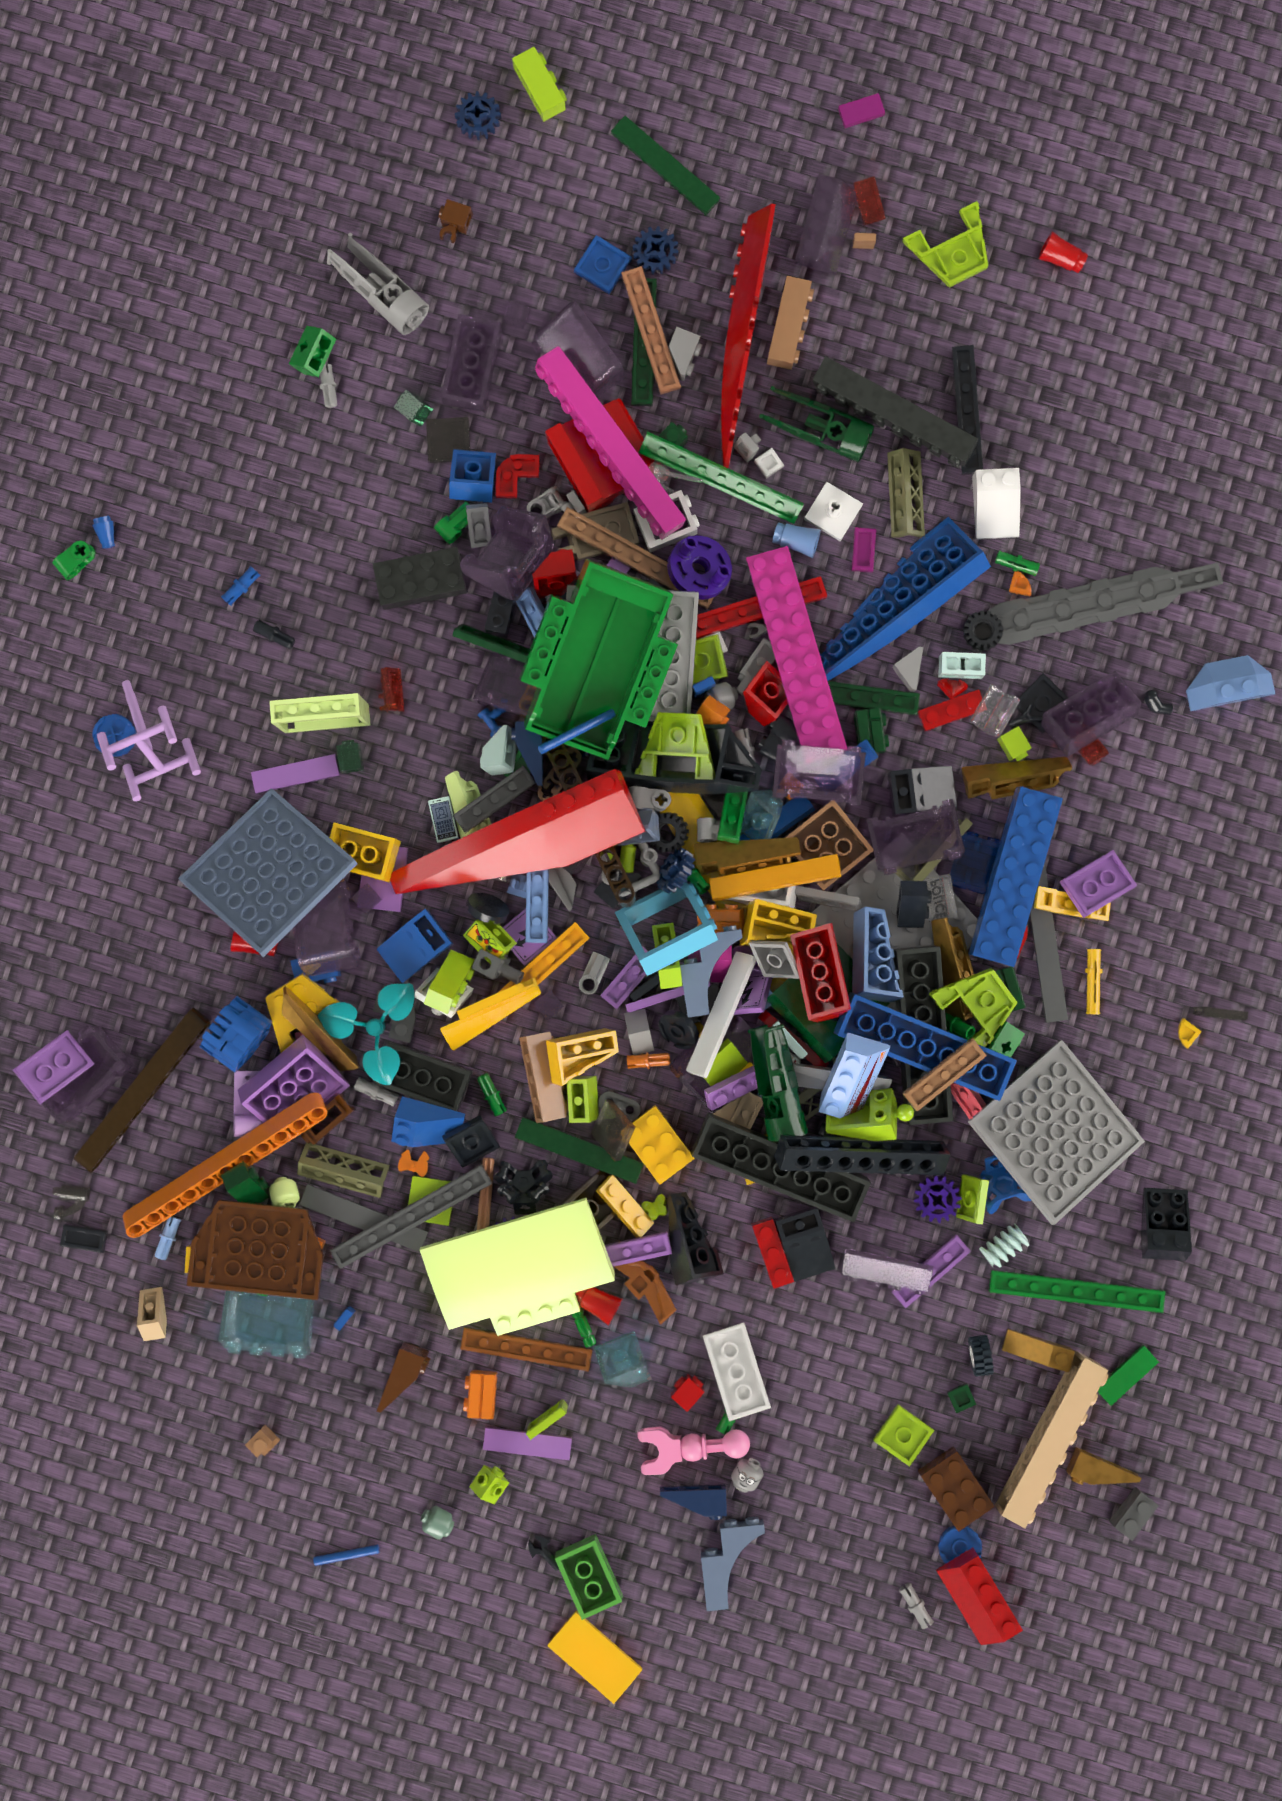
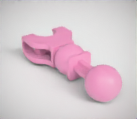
[637,1426,750,1475]

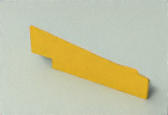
[440,977,541,1050]

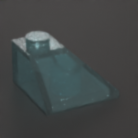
[741,790,783,840]
[594,1332,652,1388]

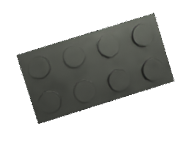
[372,547,467,610]
[374,1042,473,1112]

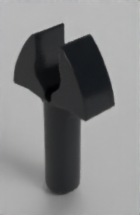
[528,1534,560,1571]

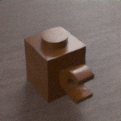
[438,199,473,243]

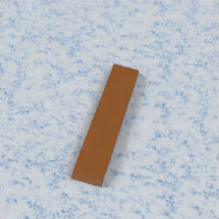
[460,1327,593,1372]

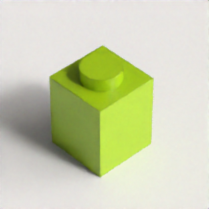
[997,726,1032,762]

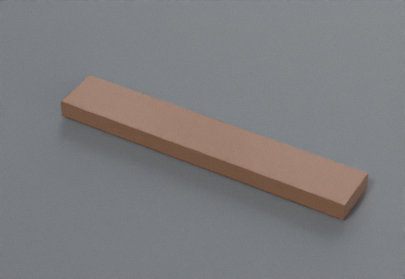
[621,266,681,395]

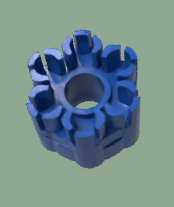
[199,996,272,1073]

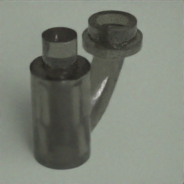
[52,1184,90,1222]

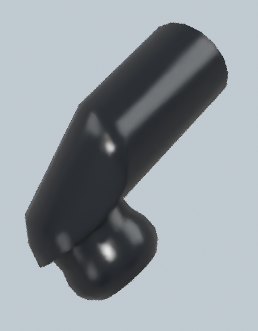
[1144,690,1173,715]

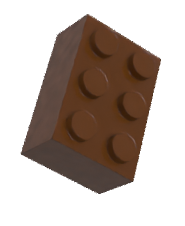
[918,1446,995,1532]

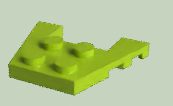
[902,201,988,288]
[635,712,716,780]
[929,968,1017,1047]

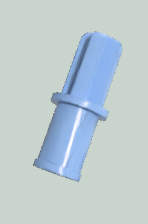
[155,1216,181,1260]

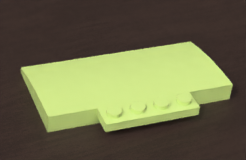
[420,1198,615,1336]

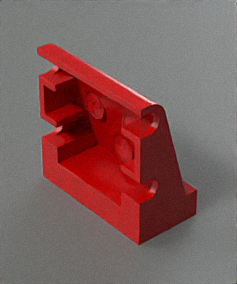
[545,398,663,513]

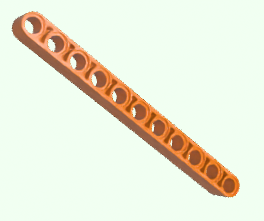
[123,1093,327,1238]

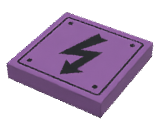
[503,909,557,966]
[734,974,773,1015]

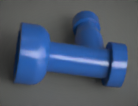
[478,703,508,738]

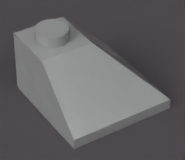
[749,941,799,979]

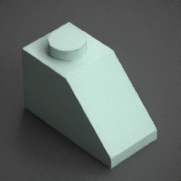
[480,725,517,776]

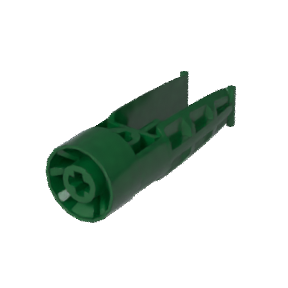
[759,386,874,463]
[748,1024,808,1141]

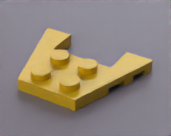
[265,973,340,1053]

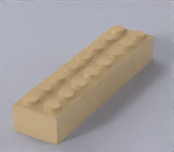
[995,1351,1108,1528]

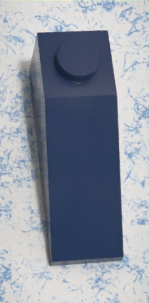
[511,721,544,788]
[660,1485,727,1520]

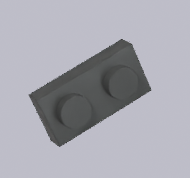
[466,503,492,548]

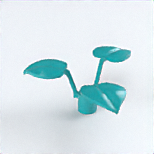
[318,983,415,1085]

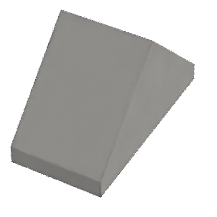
[892,647,923,693]
[624,1009,654,1055]

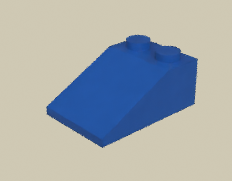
[391,1096,465,1147]

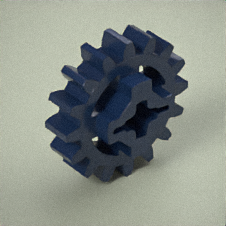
[455,91,501,140]
[633,226,679,275]
[656,848,695,894]

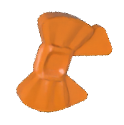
[398,1150,430,1177]

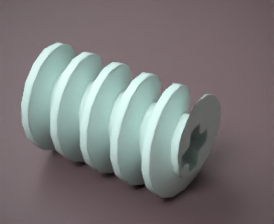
[979,1223,1029,1267]

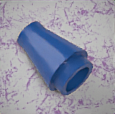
[92,516,115,549]

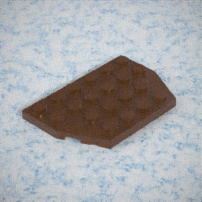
[186,1200,324,1300]

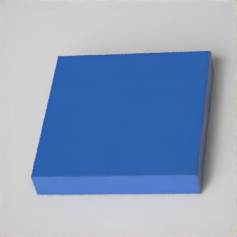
[573,235,632,295]

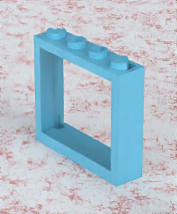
[615,882,718,976]

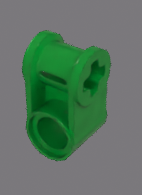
[52,541,96,580]

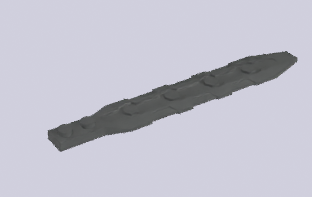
[975,563,1223,645]

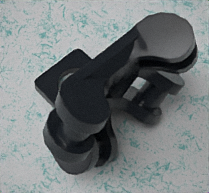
[494,1160,553,1215]

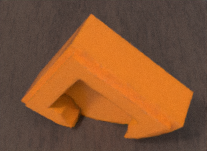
[1009,571,1032,596]

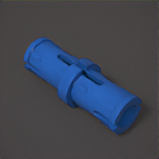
[221,566,261,606]

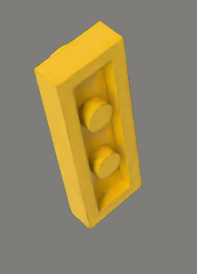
[596,1175,654,1238]

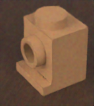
[245,1424,280,1457]

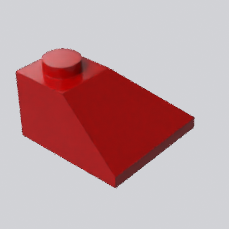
[532,549,577,599]
[743,661,788,727]

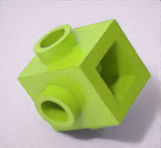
[469,1465,509,1504]

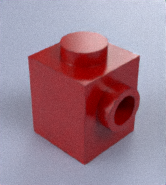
[671,1374,705,1412]

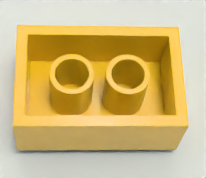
[329,823,401,883]
[621,1105,695,1185]

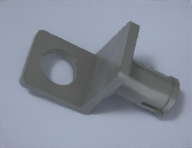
[472,949,524,984]

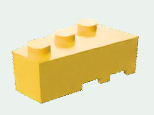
[740,899,817,945]
[546,1028,619,1086]

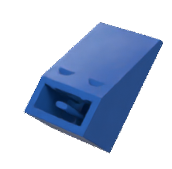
[376,909,454,983]

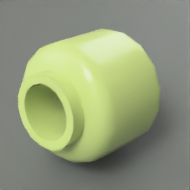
[269,1177,300,1207]

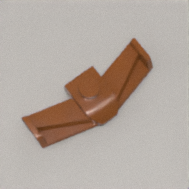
[614,1261,676,1325]

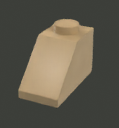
[137,1287,167,1341]

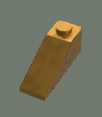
[1001,1329,1075,1373]
[1066,1447,1141,1485]

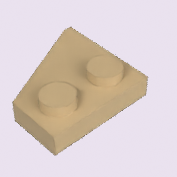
[713,1092,763,1129]

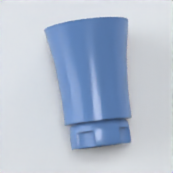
[772,523,821,558]

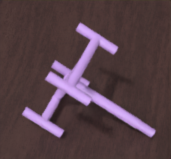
[97,680,201,801]

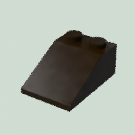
[557,1170,634,1230]

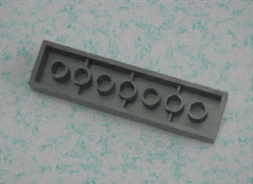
[813,356,978,468]
[893,945,953,1125]
[691,1112,871,1222]

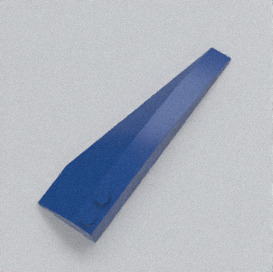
[820,517,991,681]

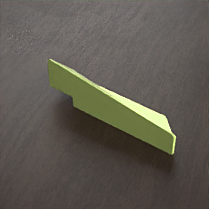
[445,771,491,839]

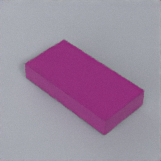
[838,93,885,128]
[851,527,876,573]

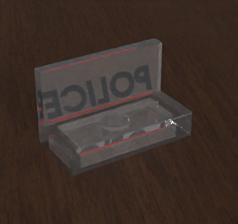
[970,684,1020,737]
[923,874,958,922]

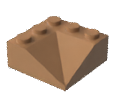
[785,799,874,891]

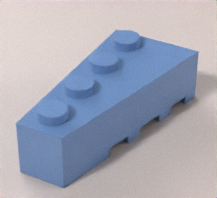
[852,907,904,1003]

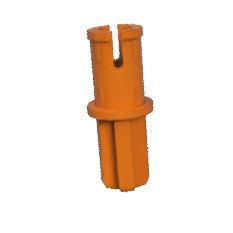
[627,1052,670,1069]

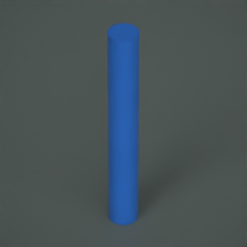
[313,1544,380,1566]

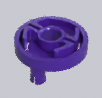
[667,536,732,600]

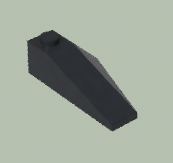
[668,1192,724,1286]

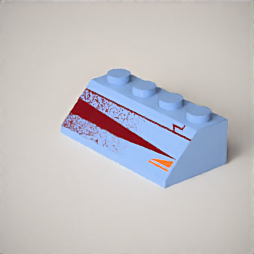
[819,1033,890,1118]

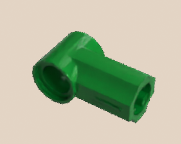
[434,501,469,544]

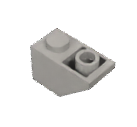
[669,327,703,381]

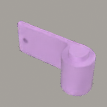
[233,1071,263,1137]

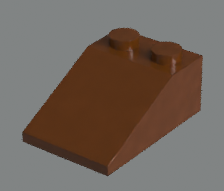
[376,1342,431,1413]

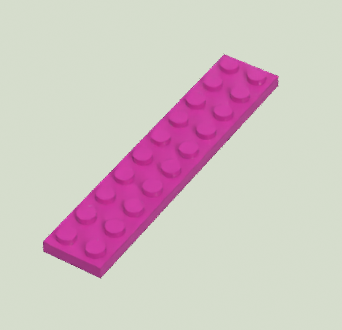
[746,546,848,763]

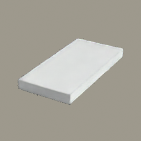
[703,1323,771,1421]

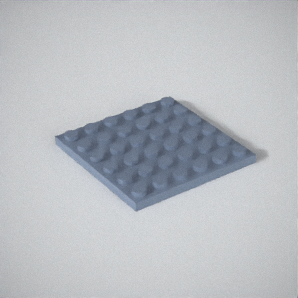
[178,788,358,957]

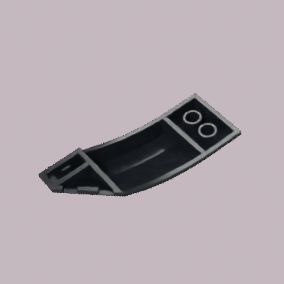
[586,720,762,794]

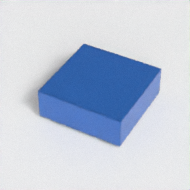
[333,1306,356,1331]

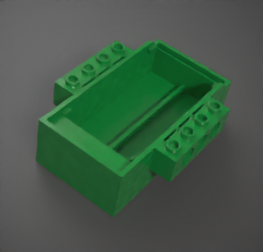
[520,559,678,760]

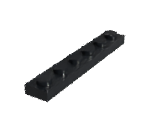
[952,345,983,475]

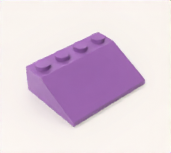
[238,1035,350,1123]

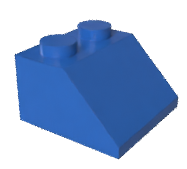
[449,449,496,503]

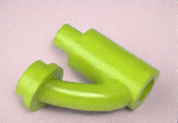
[607,844,636,873]

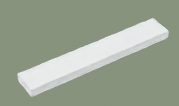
[686,951,756,1078]

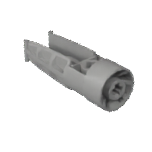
[327,233,429,335]

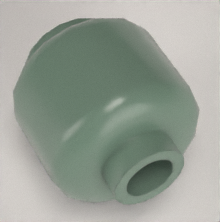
[420,1506,454,1539]

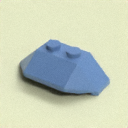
[1186,655,1275,712]

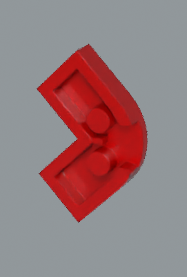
[495,454,540,499]

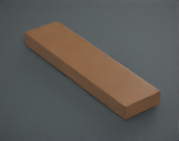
[902,1038,987,1111]

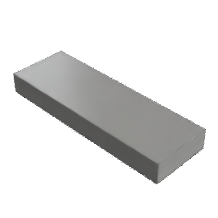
[795,886,863,911]

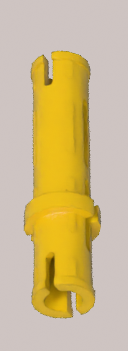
[1085,949,1103,1014]

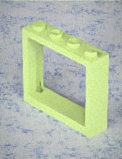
[270,693,370,733]

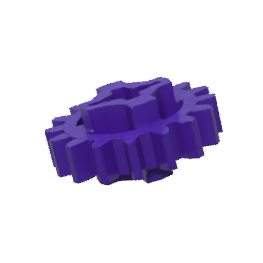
[914,1175,962,1223]

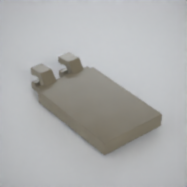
[551,502,640,561]

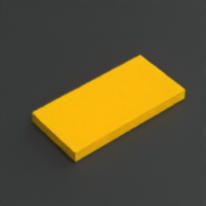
[547,1610,642,1704]

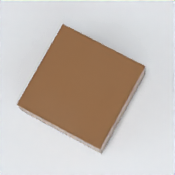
[852,233,876,249]

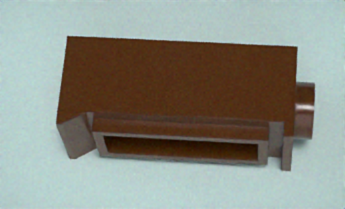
[300,1093,356,1145]

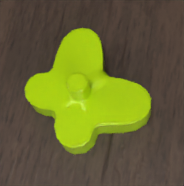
[641,1194,668,1220]

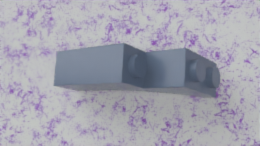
[680,925,743,1018]
[701,1517,765,1611]

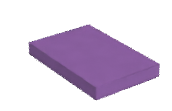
[357,847,409,912]
[1060,850,1137,918]
[13,1030,94,1105]

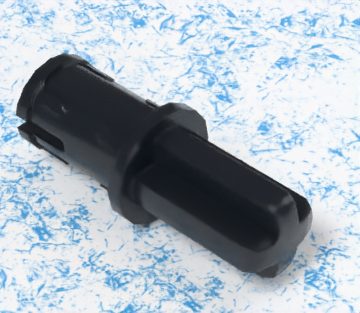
[253,619,295,649]

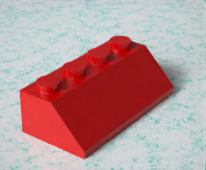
[790,923,851,1023]
[936,1547,1023,1645]

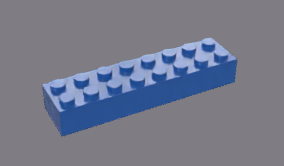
[968,786,1063,967]
[833,992,1017,1101]

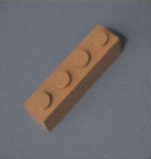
[767,276,814,370]
[519,1032,568,1123]

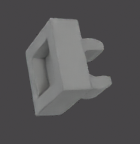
[733,432,761,462]
[561,491,587,514]

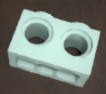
[938,652,986,679]

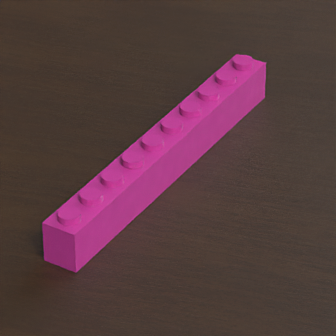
[535,346,686,540]

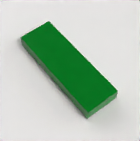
[717,792,748,844]
[1097,1345,1159,1406]

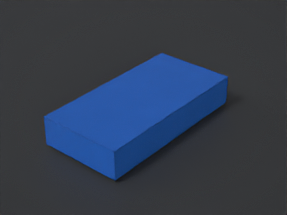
[692,676,716,699]

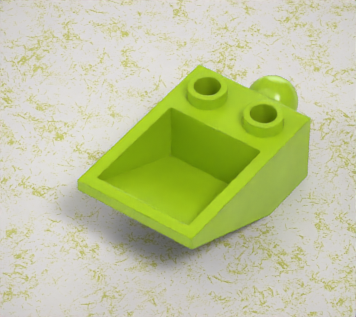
[826,1088,914,1141]

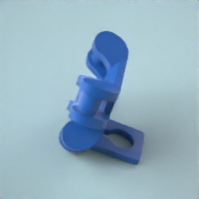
[980,1155,1032,1214]

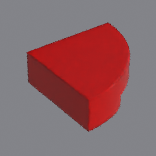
[937,678,968,699]

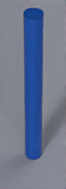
[538,709,615,754]

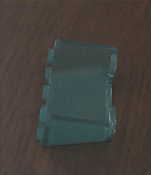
[218,1290,315,1358]

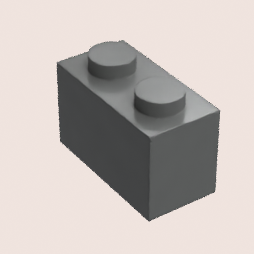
[1109,1486,1159,1541]

